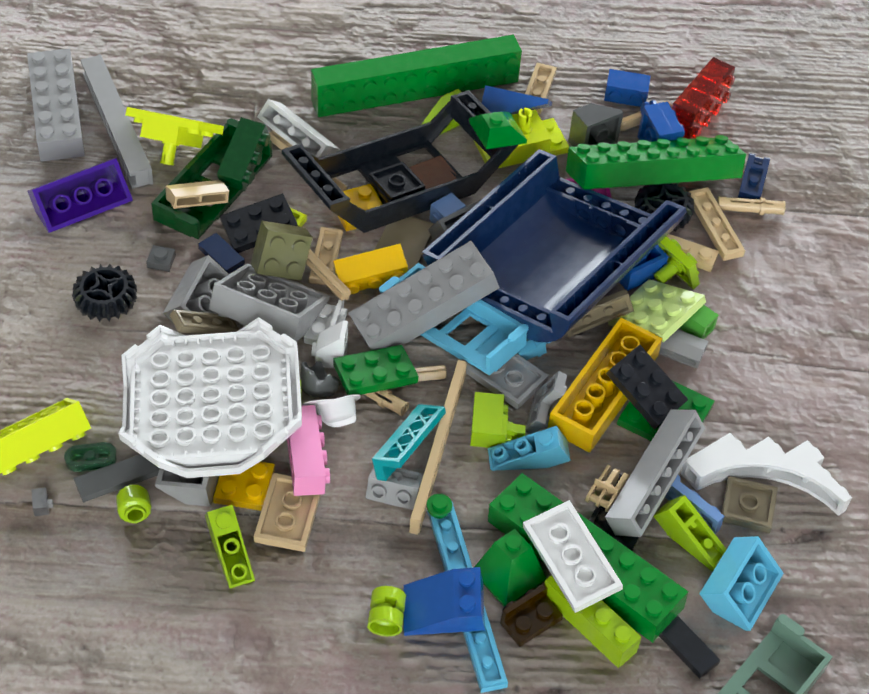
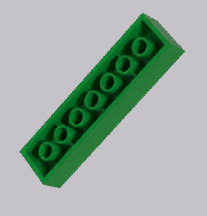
[566,135,746,190]
[488,473,689,643]

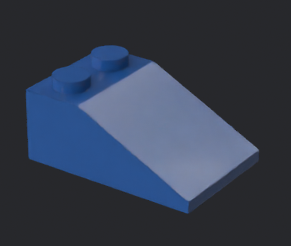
[482,85,552,115]
[404,567,485,636]

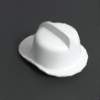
[301,395,361,427]

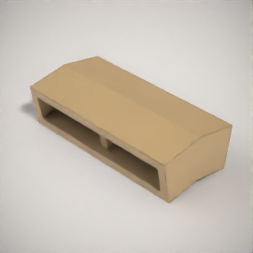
[166,180,229,209]

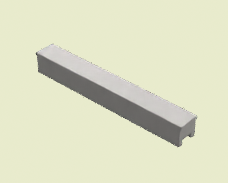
[81,54,153,189]

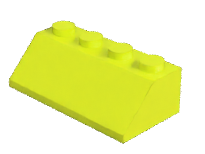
[0,398,91,475]

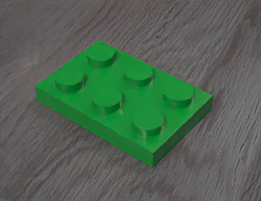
[333,345,419,395]

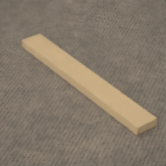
[409,360,467,535]

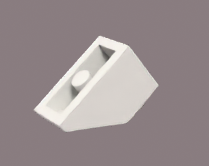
[311,320,348,369]

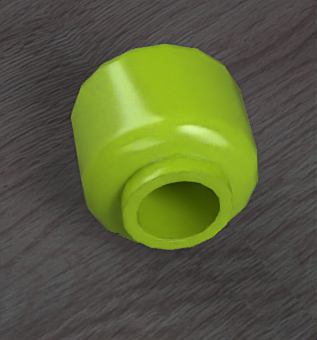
[116,485,151,523]

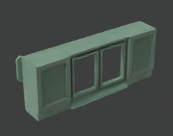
[718,614,833,694]

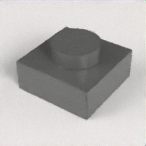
[146,245,176,272]

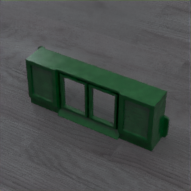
[151,118,272,239]

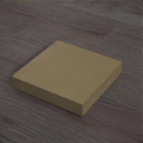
[721,476,778,533]

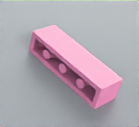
[287,405,330,496]

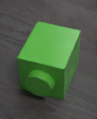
[680,305,719,339]

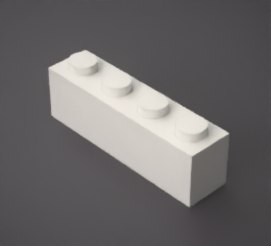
[257,99,340,158]

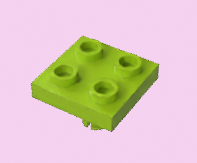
[653,236,700,290]

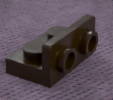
[500,585,563,647]

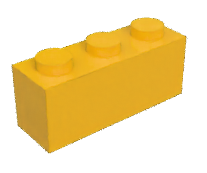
[333,244,408,294]

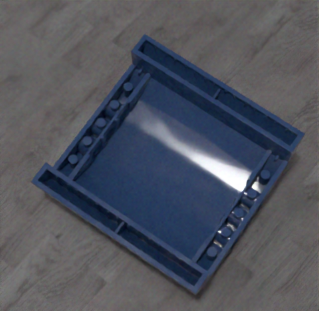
[422,149,686,343]

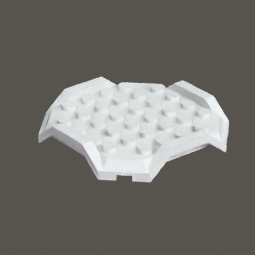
[118,317,302,478]

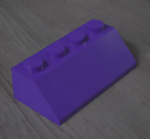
[27,158,133,233]

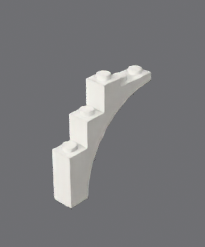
[681,433,852,516]

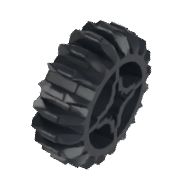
[634,183,694,232]
[72,264,137,322]

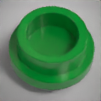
[427,494,452,519]

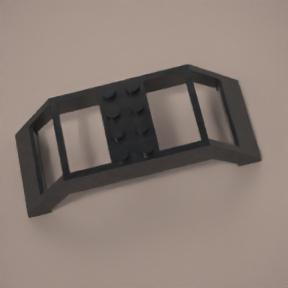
[281,90,518,233]

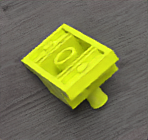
[125,107,224,166]
[474,108,569,168]

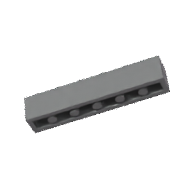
[605,410,705,537]

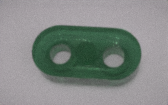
[64,442,117,472]

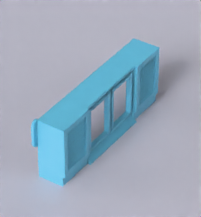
[379,263,529,376]

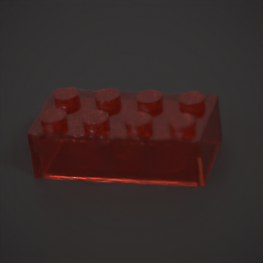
[672,57,735,139]

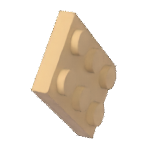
[254,473,321,552]

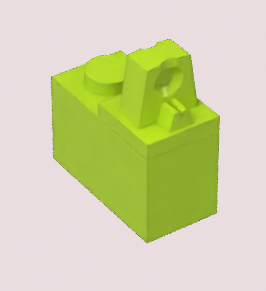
[470,392,526,448]

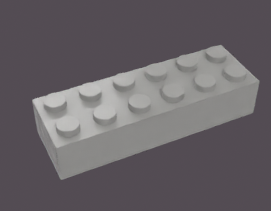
[27,49,85,162]
[349,241,499,351]

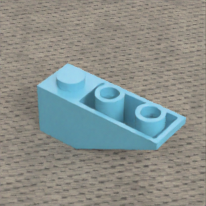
[488,426,571,471]

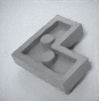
[526,371,567,434]

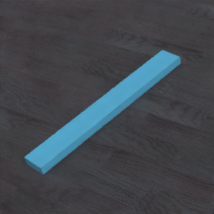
[427,502,508,693]

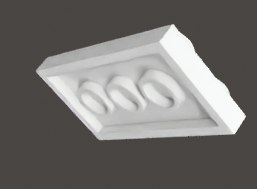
[523,500,623,613]

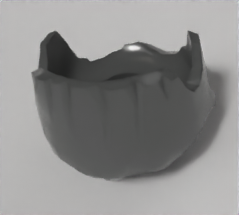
[300,361,341,398]

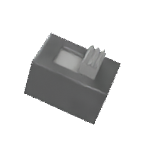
[31,487,54,516]

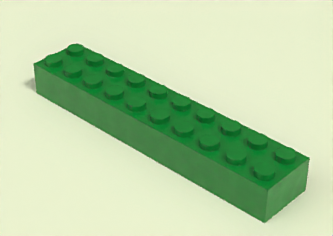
[311,34,522,118]

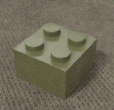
[251,221,313,281]

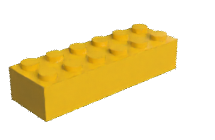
[547,317,663,453]

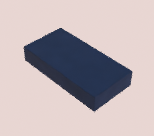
[198,233,245,274]

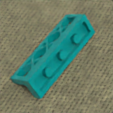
[372,404,446,481]

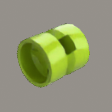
[367,586,406,637]

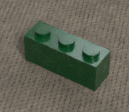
[217,117,270,191]

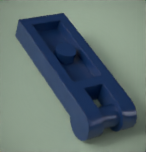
[738,153,770,200]

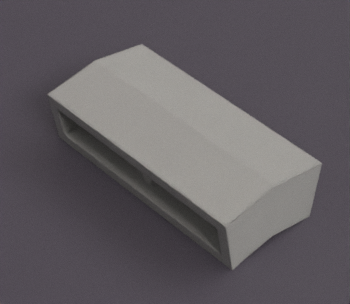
[659,330,708,369]

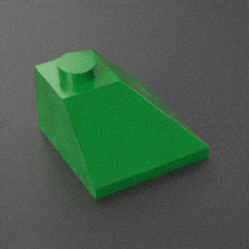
[469,111,527,149]
[475,529,546,607]

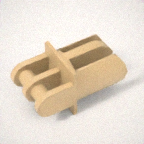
[585,465,629,512]

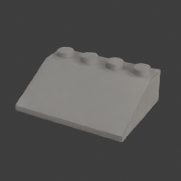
[209,263,330,342]

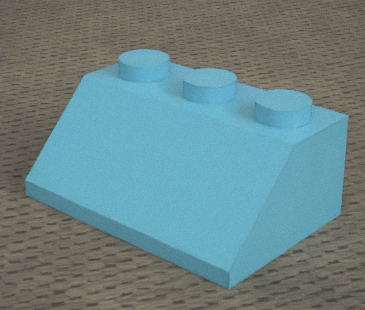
[699,536,784,631]

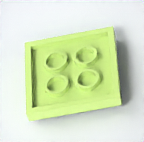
[608,279,706,342]

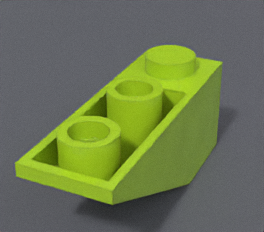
[204,505,255,589]

